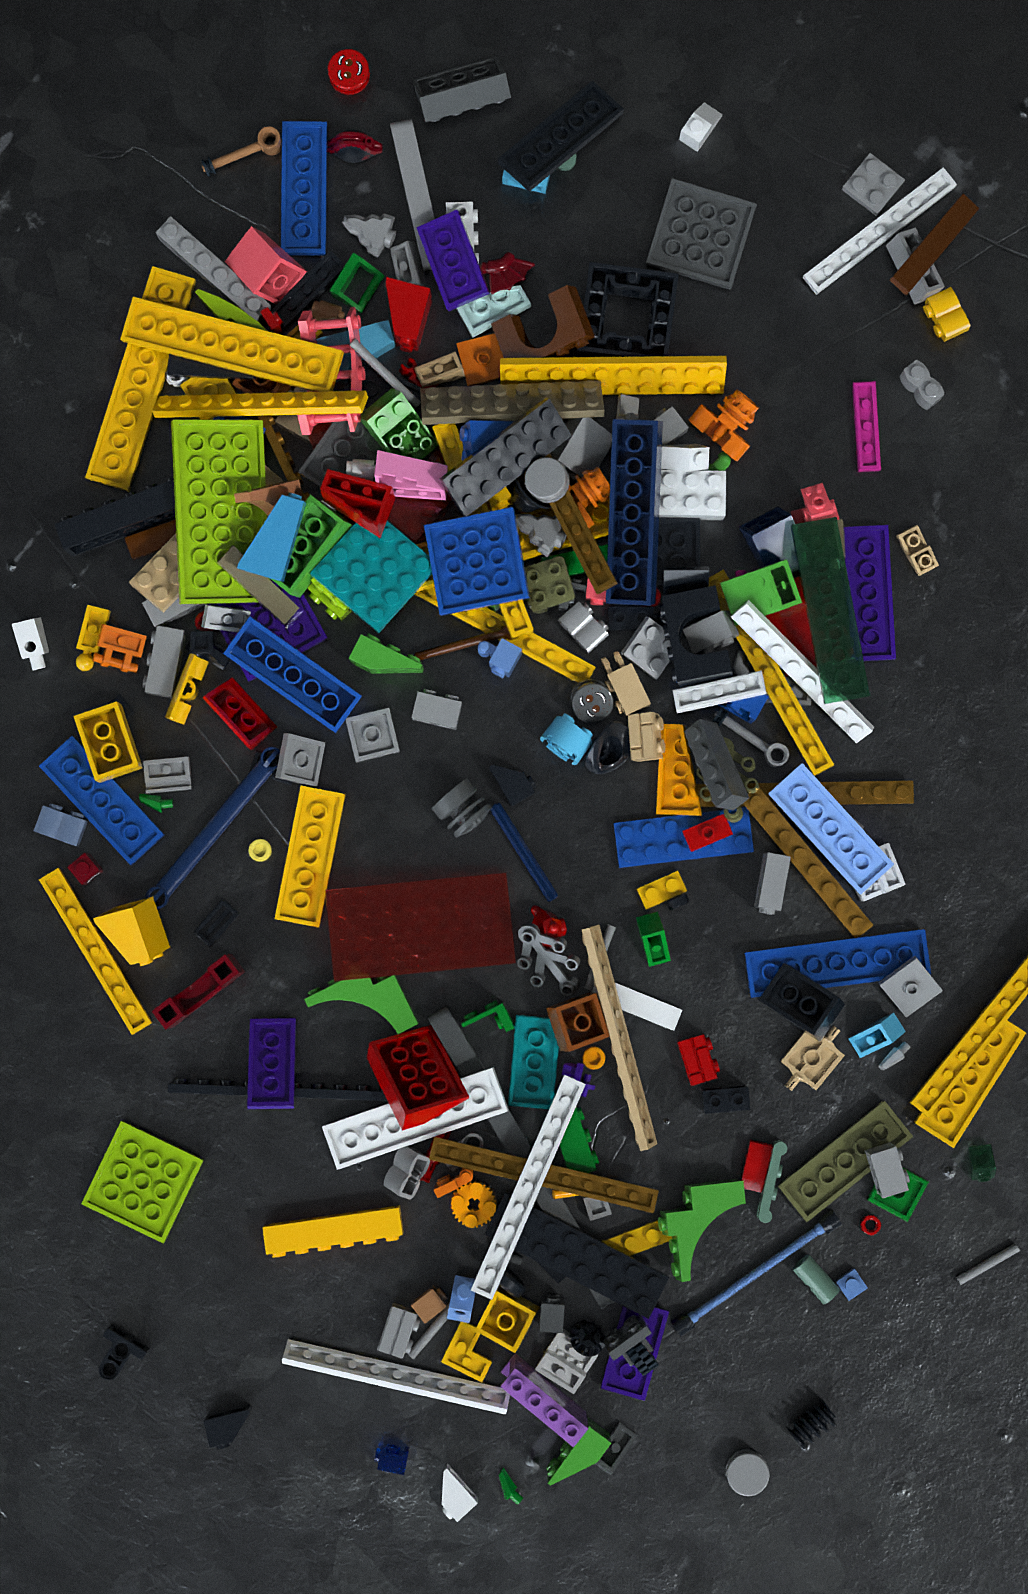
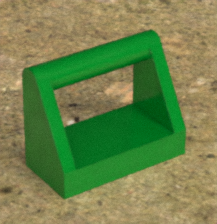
[330,253,385,314]

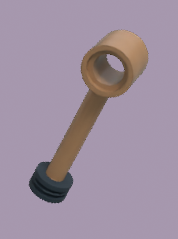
[201,126,282,177]

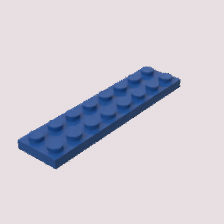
[744,929,931,998]

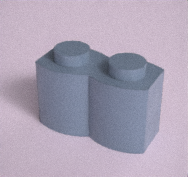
[34,803,88,847]

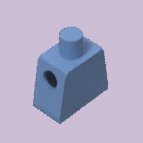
[447,1275,475,1323]

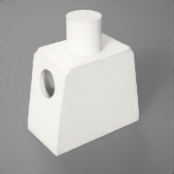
[12,617,49,670]

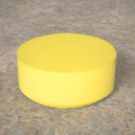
[249,839,272,862]

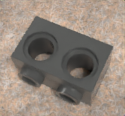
[539,1293,565,1333]

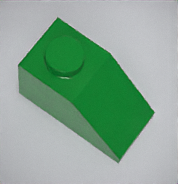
[636,911,671,967]

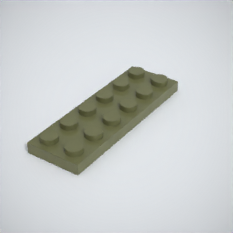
[777,1100,913,1222]

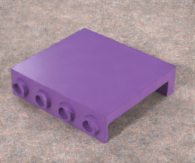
[500,1353,588,1447]

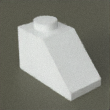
[679,103,723,152]
[661,444,709,471]
[442,1463,478,1522]

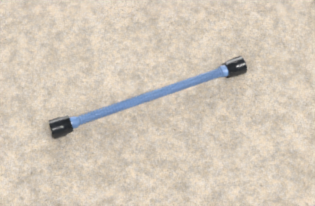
[670,1209,842,1337]

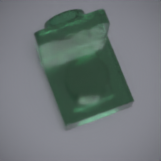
[968,1144,997,1182]

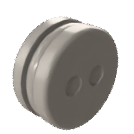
[525,457,569,503]
[725,1449,770,1496]

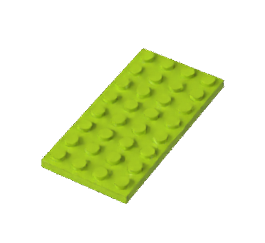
[171,420,270,604]

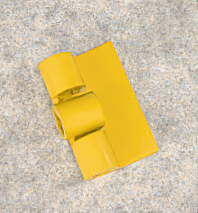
[165,654,209,725]

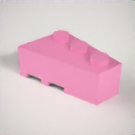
[374,450,448,500]

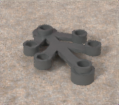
[517,923,580,996]

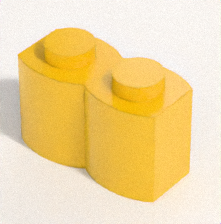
[923,287,971,342]

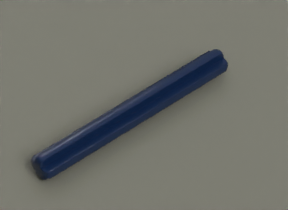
[490,803,558,902]

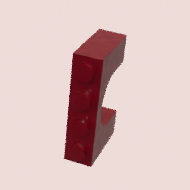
[151,954,246,1030]

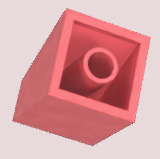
[224,226,307,305]

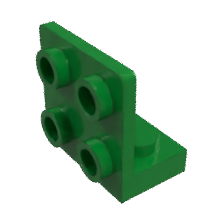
[461,1000,515,1032]

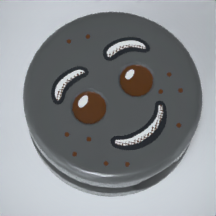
[570,679,613,723]

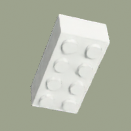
[659,470,726,521]

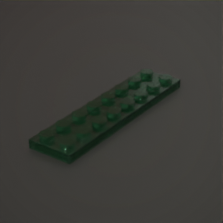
[791,517,870,705]

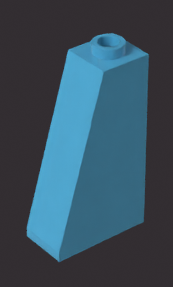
[237,493,306,582]

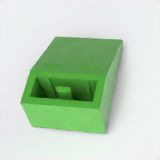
[361,388,438,460]
[720,559,802,626]
[349,633,424,674]
[546,1417,611,1486]

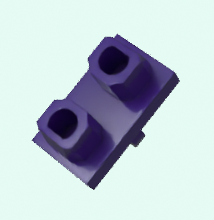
[557,1062,596,1097]

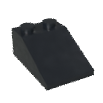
[759,963,845,1042]

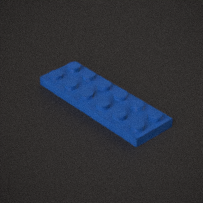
[281,121,327,256]
[39,735,165,865]
[613,807,754,868]

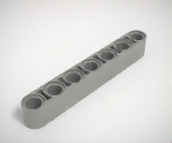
[390,118,435,271]

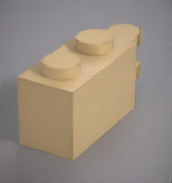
[601,651,651,717]

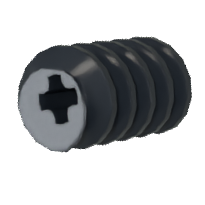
[786,1399,837,1449]

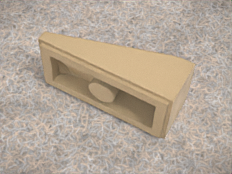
[414,352,465,388]

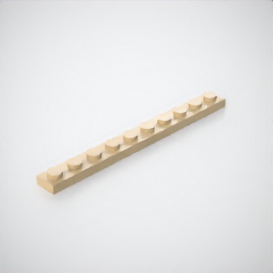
[582,924,657,1151]

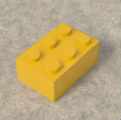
[74,701,143,783]

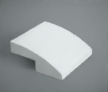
[855,843,906,902]
[535,1329,599,1394]

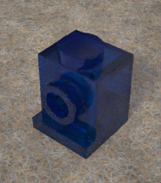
[374,1444,410,1475]

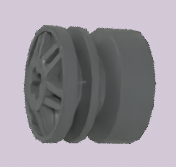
[432,778,492,838]

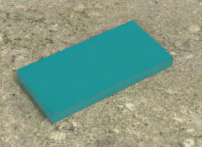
[508,1014,559,1109]

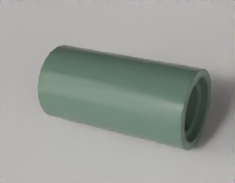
[792,1254,840,1304]

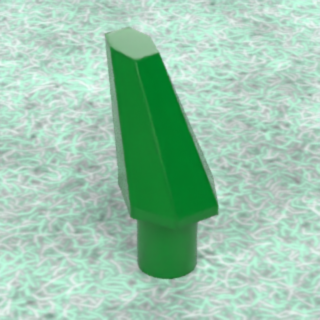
[139,793,173,813]
[498,1468,523,1505]

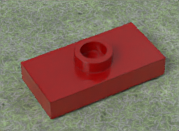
[682,814,733,852]

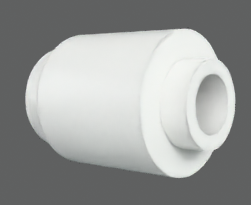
[346,459,376,481]

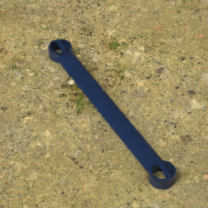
[145,747,280,909]

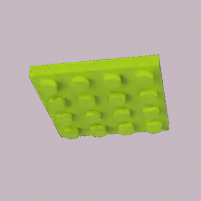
[81,1120,204,1244]

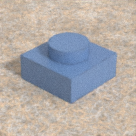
[835,1268,867,1301]

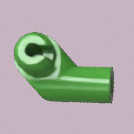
[700,452,731,471]

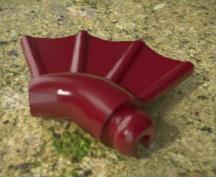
[480,252,535,294]

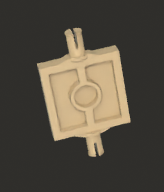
[780,1025,845,1091]

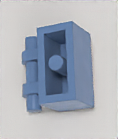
[478,638,522,678]

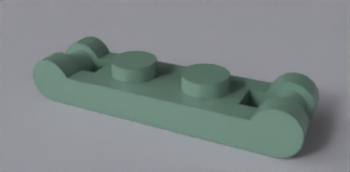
[756,1140,787,1223]

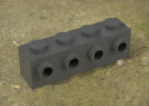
[684,719,749,811]

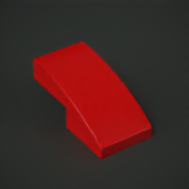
[740,1140,773,1193]

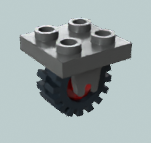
[603,1314,659,1376]

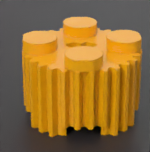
[451,1179,497,1228]

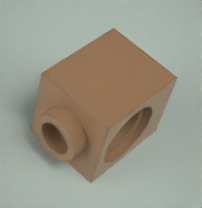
[411,1285,448,1324]

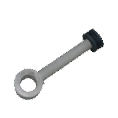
[712,707,789,768]

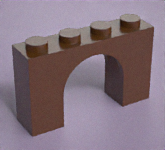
[491,285,595,358]

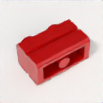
[677,1033,720,1086]

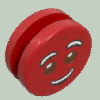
[328,49,370,95]

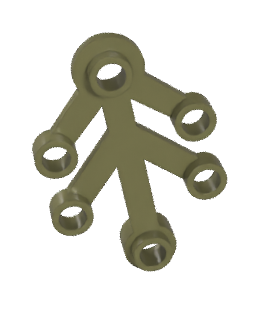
[696,737,759,823]

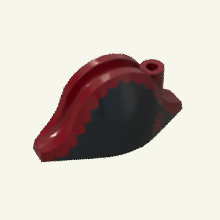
[327,129,383,163]

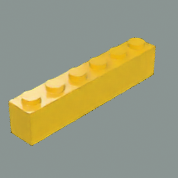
[262,1205,404,1258]

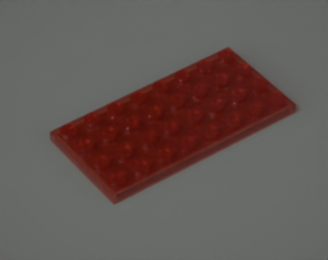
[325,873,516,982]

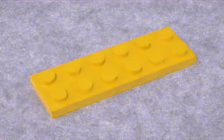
[275,786,346,928]
[914,1020,1026,1148]

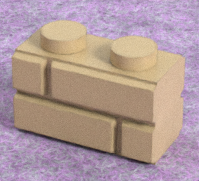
[628,712,665,762]

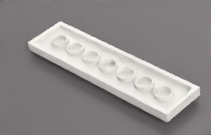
[322,1067,509,1170]

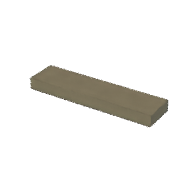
[217,546,299,625]

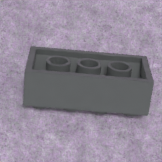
[412,55,511,122]

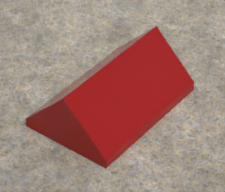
[203,677,277,750]

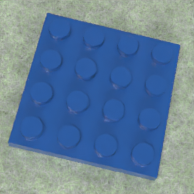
[424,507,530,616]

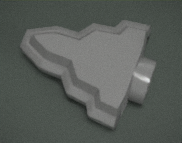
[342,214,396,258]
[516,514,567,557]

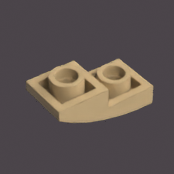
[896,525,939,576]

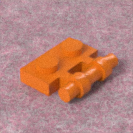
[92,624,147,673]
[434,1168,473,1198]

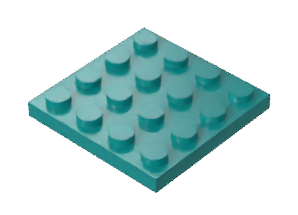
[310,521,432,633]

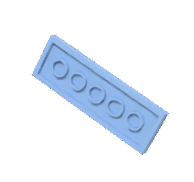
[768,763,894,895]

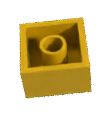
[475,1285,540,1353]

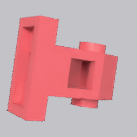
[790,483,840,533]

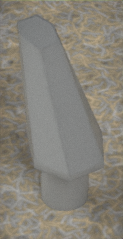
[878,1042,910,1071]

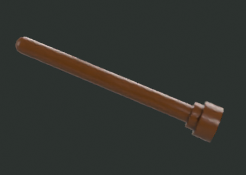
[414,623,519,660]

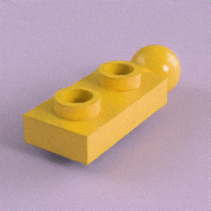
[76,605,111,671]

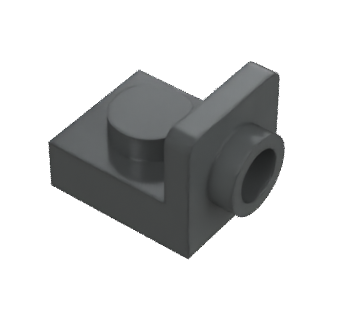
[558,579,587,612]

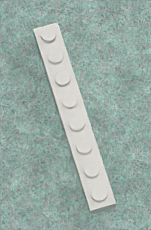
[803,167,957,295]
[731,600,874,743]

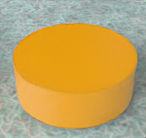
[582,1046,605,1070]

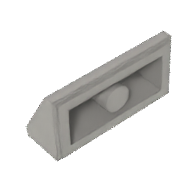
[390,241,426,286]

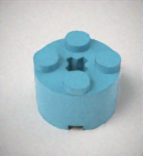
[540,713,593,765]

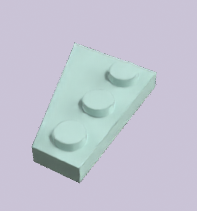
[456,285,531,338]

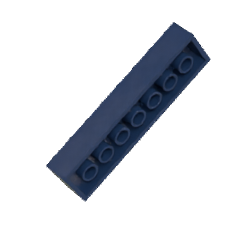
[606,419,663,606]

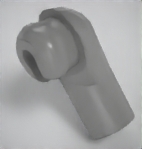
[732,650,752,676]

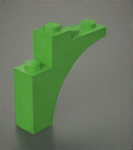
[304,958,419,1034]
[658,1179,746,1282]

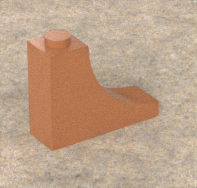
[234,480,303,516]

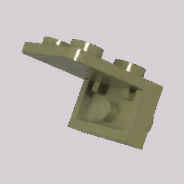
[525,556,575,614]

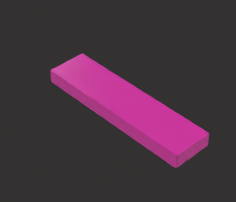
[852,381,881,472]

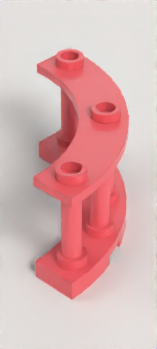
[297,307,366,435]

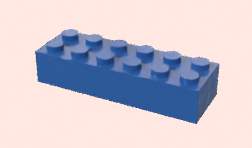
[223,616,362,733]

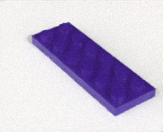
[844,525,896,662]

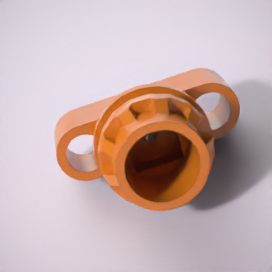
[688,389,759,462]
[568,466,610,528]

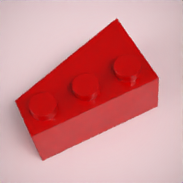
[320,469,395,538]

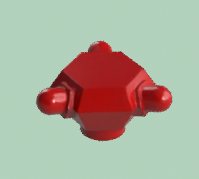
[531,905,567,949]

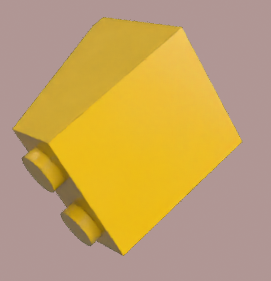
[93,896,170,966]

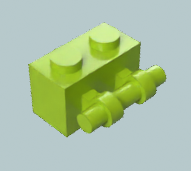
[307,578,352,621]

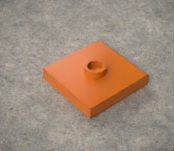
[456,333,504,386]

